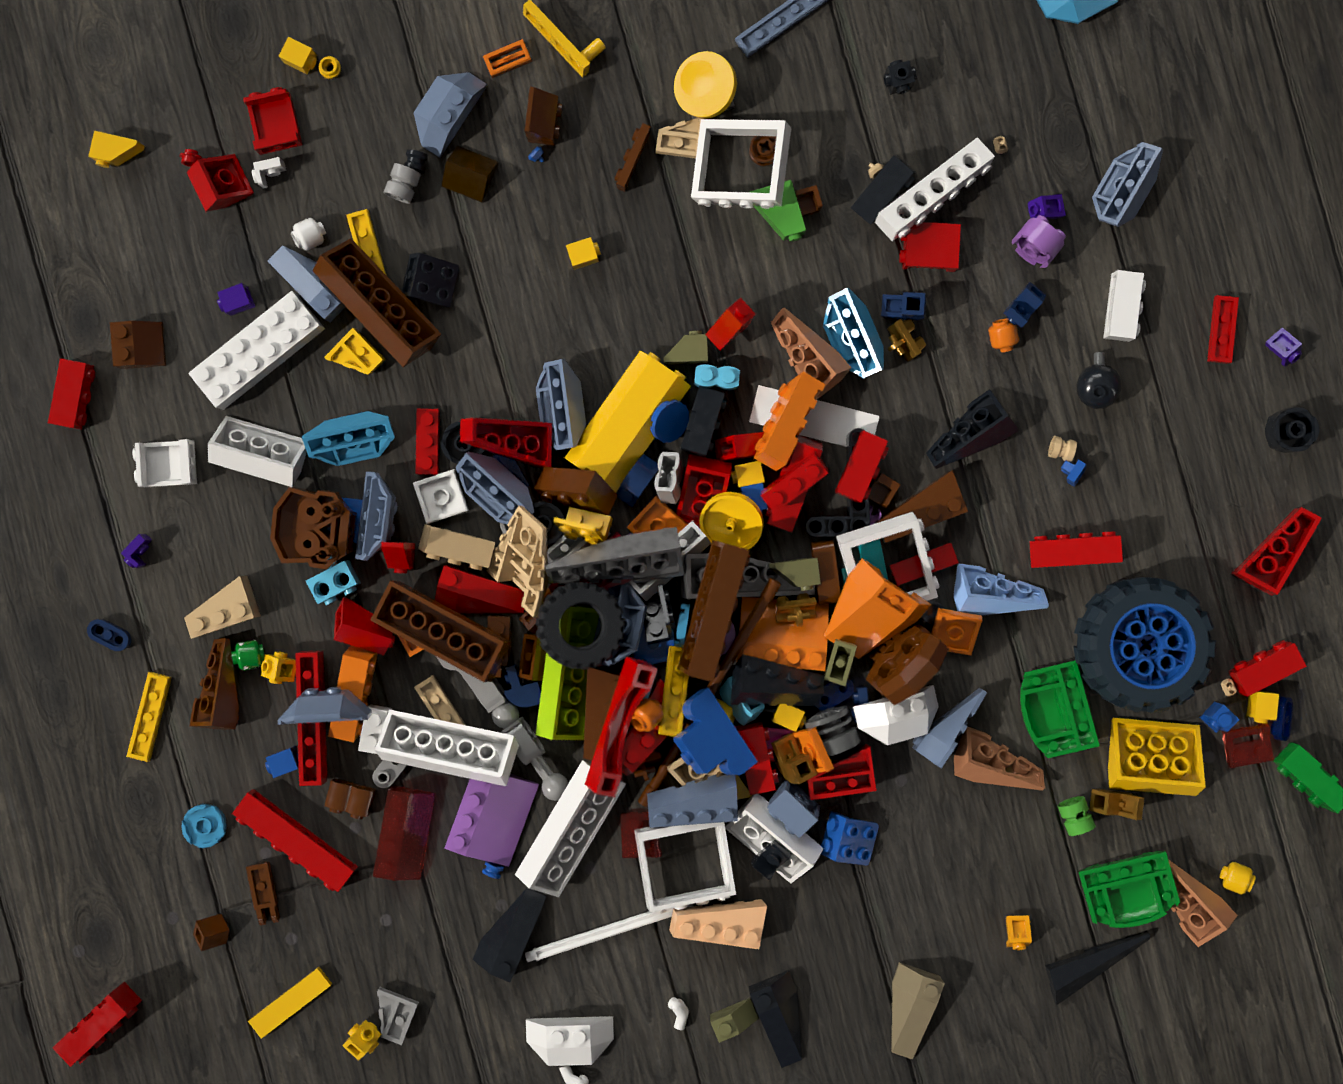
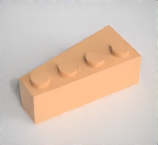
[669,899,767,949]

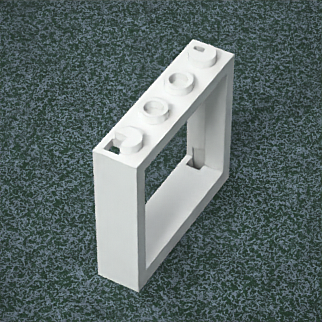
[691,119,791,209]
[836,512,939,601]
[634,822,736,913]

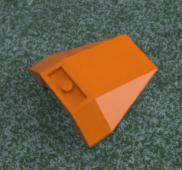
[824,558,931,659]

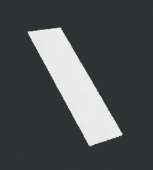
[749,385,879,447]

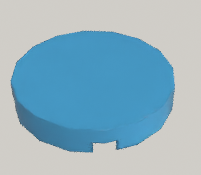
[674,603,690,648]
[181,803,227,848]

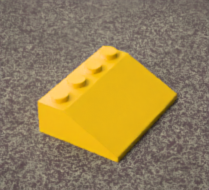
[1108,718,1205,796]

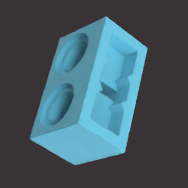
[306,560,361,606]

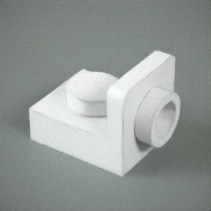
[252,157,286,188]

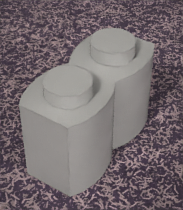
[655,452,684,504]

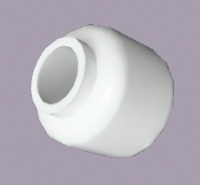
[291,218,326,251]

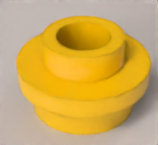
[319,56,341,79]

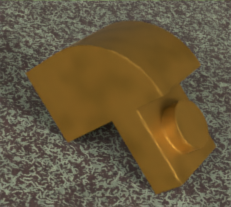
[771,734,817,784]
[1089,789,1144,820]

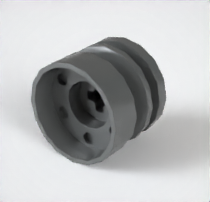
[804,706,861,757]

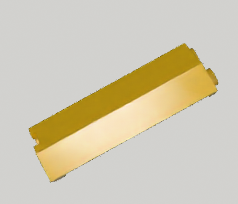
[565,351,691,493]

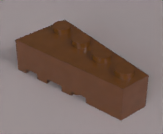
[875,470,968,543]
[583,666,621,761]

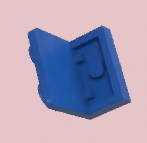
[821,811,879,865]

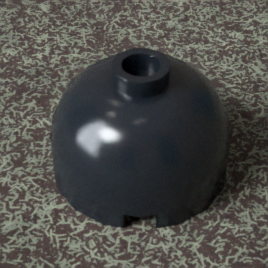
[1076,364,1122,409]

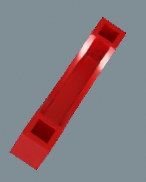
[584,657,657,797]

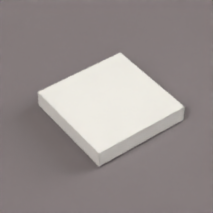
[413,469,469,524]

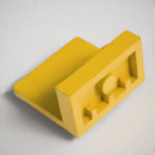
[553,507,613,545]

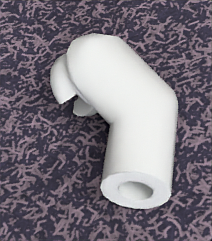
[668,997,689,1030]
[559,1065,589,1084]

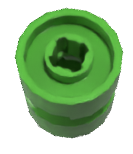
[1057,796,1096,836]

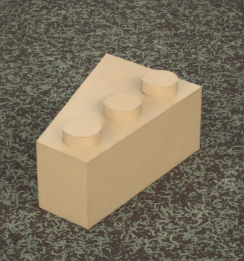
[418,524,495,570]
[184,575,261,639]

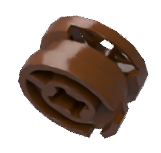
[749,136,777,166]

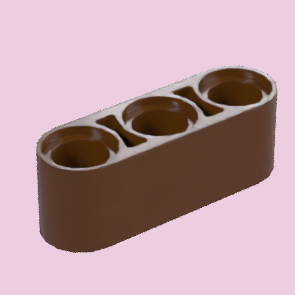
[811,540,841,605]

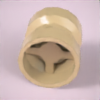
[1048,436,1077,462]

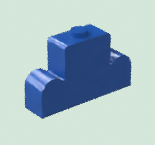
[674,688,758,775]

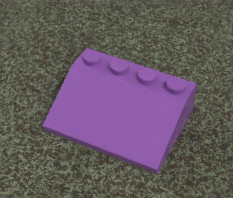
[444,774,539,866]

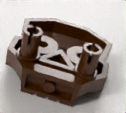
[270,487,357,569]
[866,624,949,706]

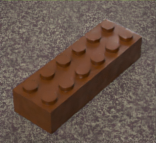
[312,238,441,367]
[677,540,750,682]
[371,580,512,682]

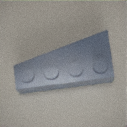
[647,775,738,828]

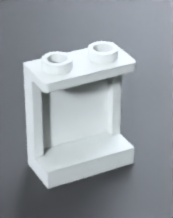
[132,439,197,487]

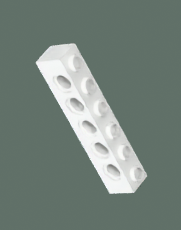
[875,137,995,242]

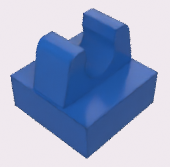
[1061,460,1087,487]

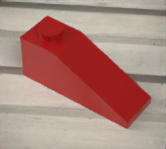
[381,542,415,573]

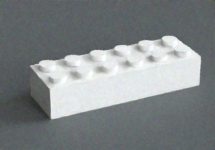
[188,291,325,410]
[375,710,519,786]
[515,760,626,897]

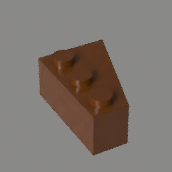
[534,467,617,516]

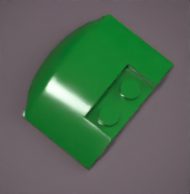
[1020,660,1100,758]
[1078,851,1180,928]

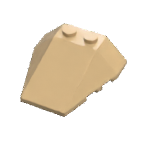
[486,506,548,618]

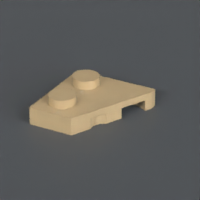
[656,118,703,159]

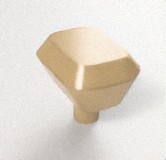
[993,136,1008,154]
[868,163,884,179]
[1221,678,1237,696]

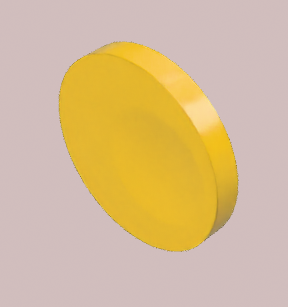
[674,51,737,119]
[699,492,764,550]

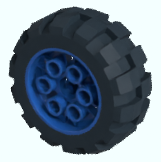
[1073,577,1216,713]

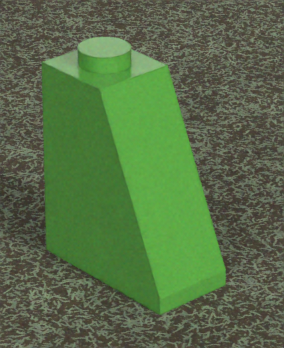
[749,180,806,242]

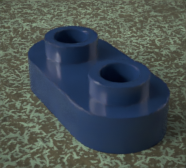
[87,619,131,651]

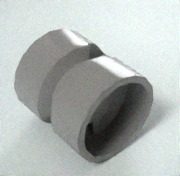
[383,163,421,204]

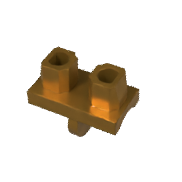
[887,319,926,362]
[776,593,817,627]

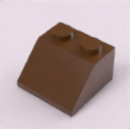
[525,87,563,146]
[110,321,166,369]

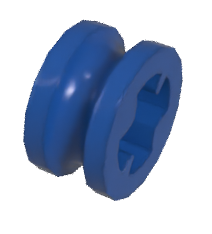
[482,861,504,879]

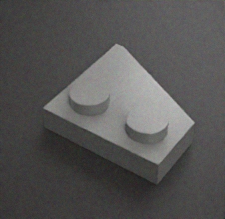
[377,987,419,1045]

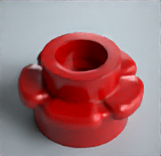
[180,149,202,167]

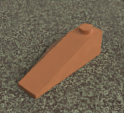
[771,308,851,400]
[954,727,1045,790]
[1168,859,1238,947]

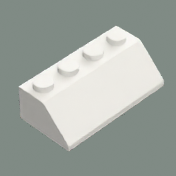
[208,416,307,487]
[725,794,824,883]

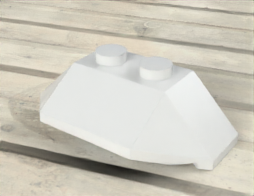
[853,685,938,745]
[526,1016,614,1066]

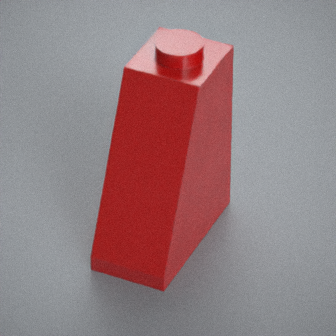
[705,298,756,351]
[714,432,764,461]
[334,597,395,655]

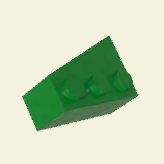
[1273,742,1343,814]

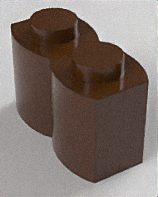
[324,778,376,819]

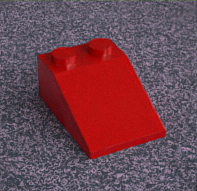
[677,454,732,528]

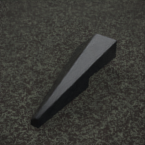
[1045,931,1150,1005]

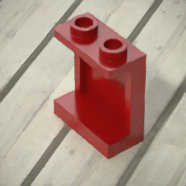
[243,87,302,155]
[899,222,961,272]

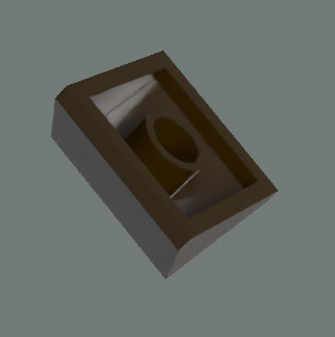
[442,146,498,203]

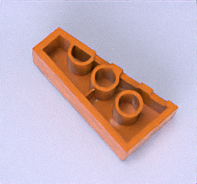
[754,371,826,471]
[328,645,378,742]

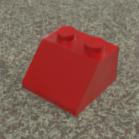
[187,154,254,212]

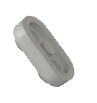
[373,760,407,788]

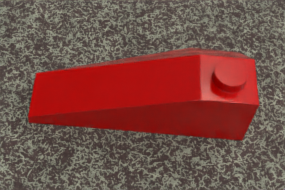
[435,565,525,613]

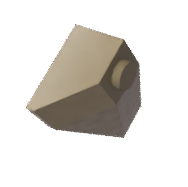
[891,962,945,1060]

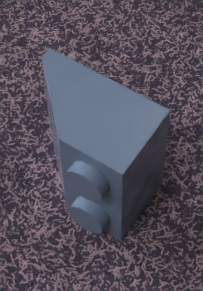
[767,779,820,838]

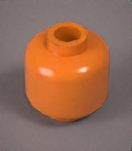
[988,318,1019,352]
[631,698,663,732]

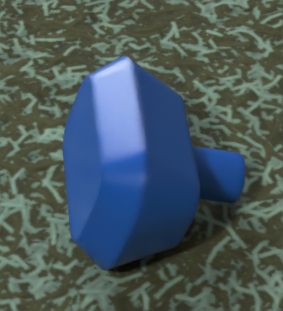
[528,146,544,162]

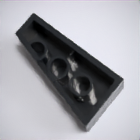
[731,654,824,706]

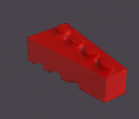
[460,418,552,468]
[765,435,823,532]
[1232,507,1322,595]
[1029,531,1123,568]
[622,679,685,776]
[53,982,142,1067]

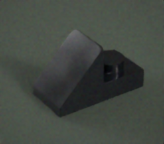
[751,840,792,880]

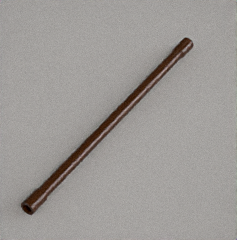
[638,578,782,808]

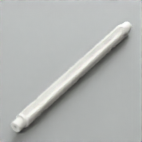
[525,904,693,962]

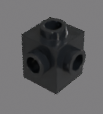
[883,60,917,95]

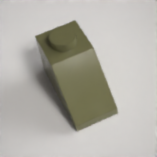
[664,331,708,365]
[769,558,821,591]
[824,639,857,686]
[710,998,758,1043]

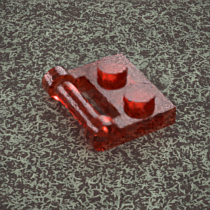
[1222,723,1274,768]
[621,812,662,858]

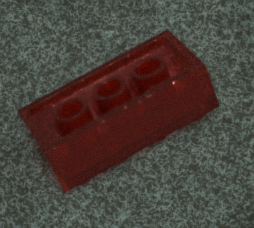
[373,786,436,881]

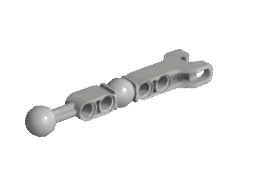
[436,656,569,801]

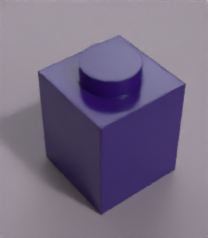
[217,283,255,316]

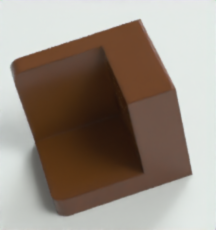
[795,185,823,217]
[869,473,901,508]
[193,914,229,951]

